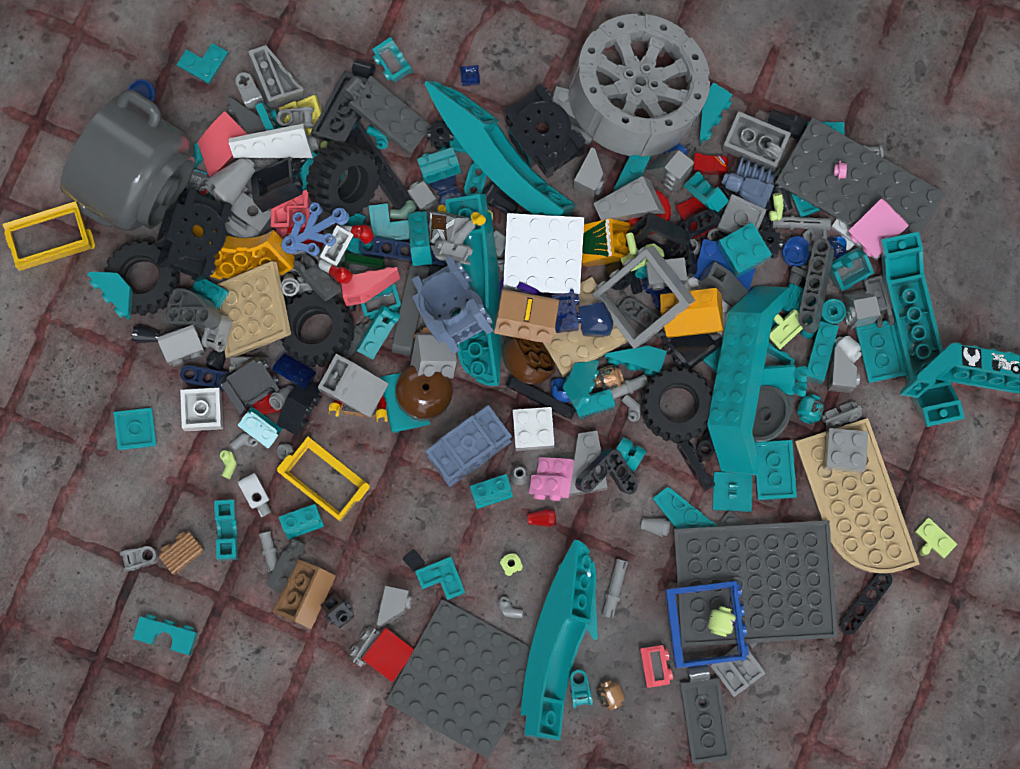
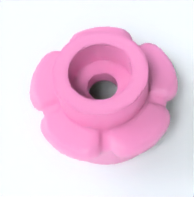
[834,161,847,180]

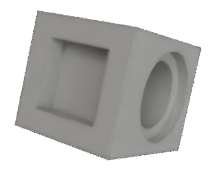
[408,180,437,212]

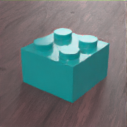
[717,222,772,278]

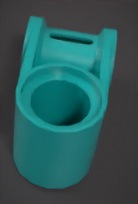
[570,670,593,708]

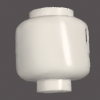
[833,336,861,363]

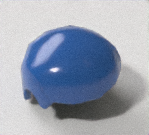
[128,79,156,102]
[781,236,811,267]
[551,378,571,403]

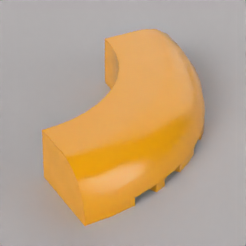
[179,225,295,280]

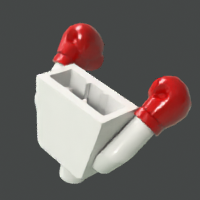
[317,225,374,284]

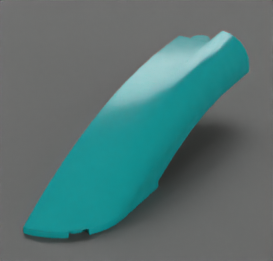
[425,80,577,216]
[445,194,501,386]
[520,540,596,740]

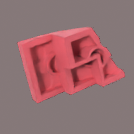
[198,111,248,177]
[271,190,312,246]

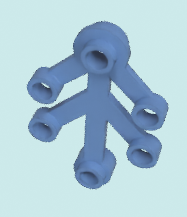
[281,203,349,256]

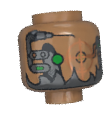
[595,365,624,391]
[596,679,625,710]

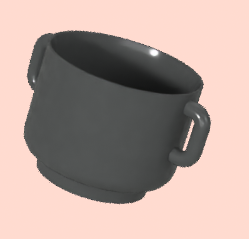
[60,90,195,231]

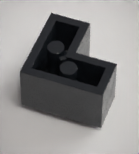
[276,378,323,436]

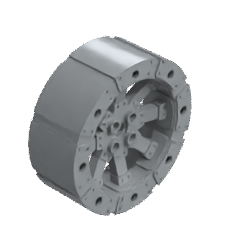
[569,14,710,156]

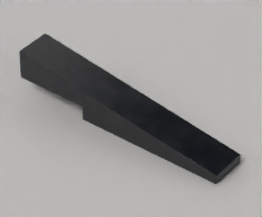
[349,123,420,221]

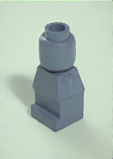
[722,173,774,209]

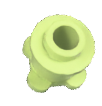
[500,553,523,576]

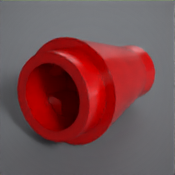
[527,508,556,528]

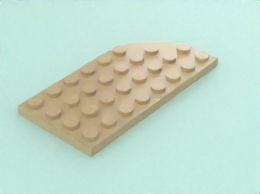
[794,418,920,574]

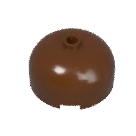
[502,336,556,385]
[395,365,453,421]

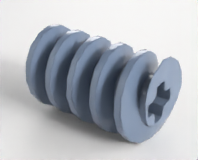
[735,157,777,184]

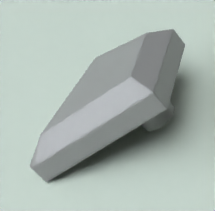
[802,218,827,252]

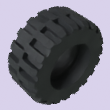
[306,141,379,217]
[104,240,180,316]
[280,291,355,367]
[641,367,713,443]

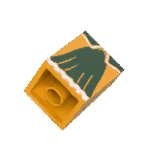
[581,218,631,267]

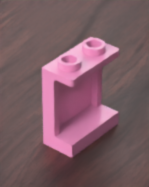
[849,198,909,258]

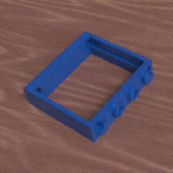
[665,581,749,668]

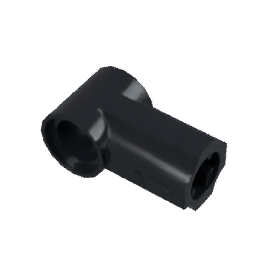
[767,109,807,139]
[482,182,519,216]
[696,429,715,461]

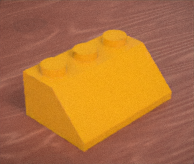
[660,288,724,338]

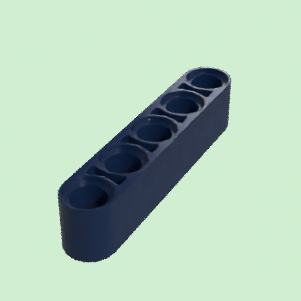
[358,237,447,267]

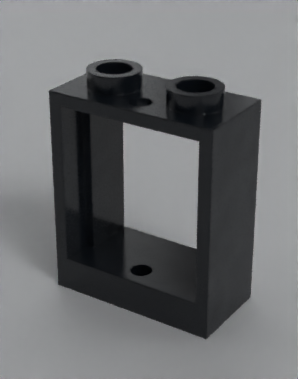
[251,157,303,213]
[626,212,687,260]

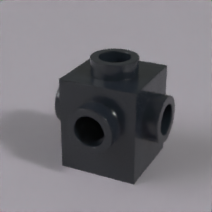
[427,120,454,149]
[760,229,783,259]
[320,593,354,629]

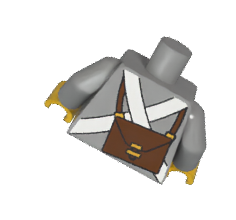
[428,205,486,248]

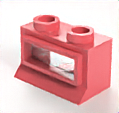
[639,645,673,688]

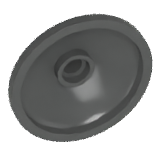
[752,386,791,442]

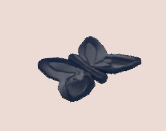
[429,175,465,206]

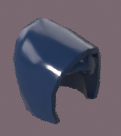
[578,302,613,337]

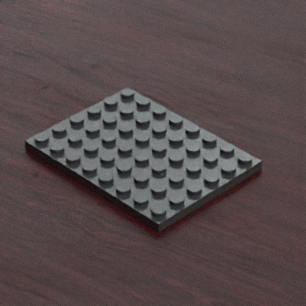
[674,520,838,647]

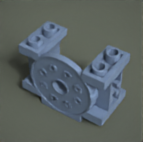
[412,256,493,354]
[425,405,512,488]

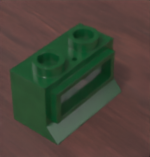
[344,253,384,274]

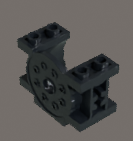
[504,84,586,179]
[155,188,233,282]

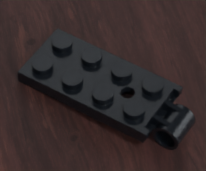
[311,59,376,143]

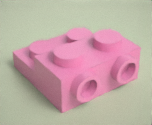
[529,457,574,501]

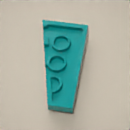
[653,487,718,529]

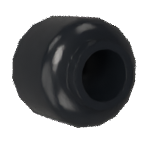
[604,262,632,290]

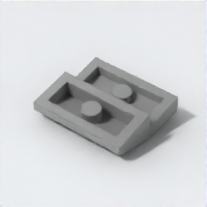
[710,646,767,697]

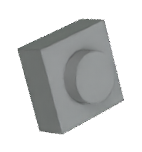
[494,230,506,257]

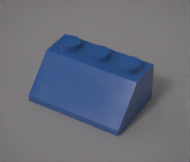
[694,239,755,291]

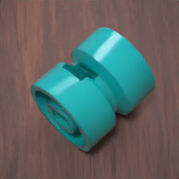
[820,299,846,326]
[616,437,647,472]

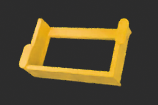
[3,201,95,271]
[277,437,370,521]

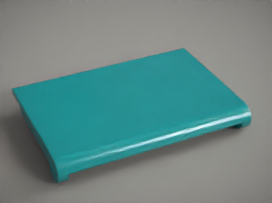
[380,373,430,433]

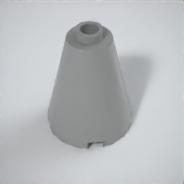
[202,158,255,207]

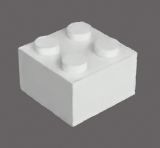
[180,388,223,431]
[513,407,554,451]

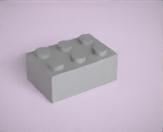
[722,111,791,172]

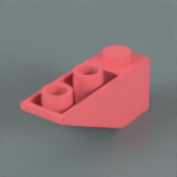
[341,267,400,306]

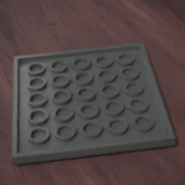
[386,599,531,759]

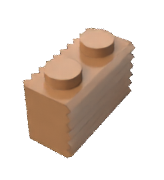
[158,532,205,575]

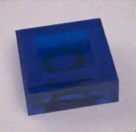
[460,65,480,87]

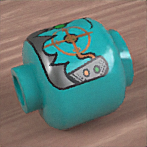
[797,394,825,424]

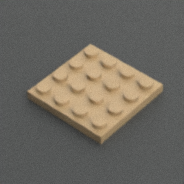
[216,261,291,359]
[543,277,628,377]

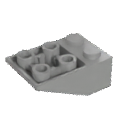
[318,354,389,418]

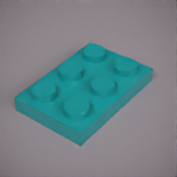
[855,321,906,384]
[755,440,797,501]

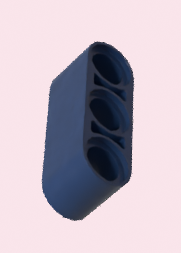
[180,366,228,392]

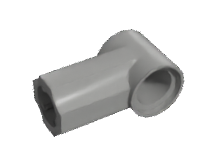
[225,215,261,238]

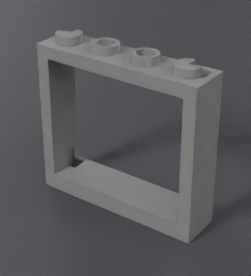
[592,245,696,349]

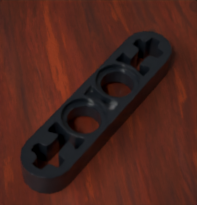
[506,377,576,420]
[839,573,893,635]

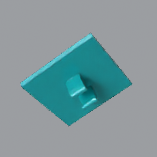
[713,472,752,512]

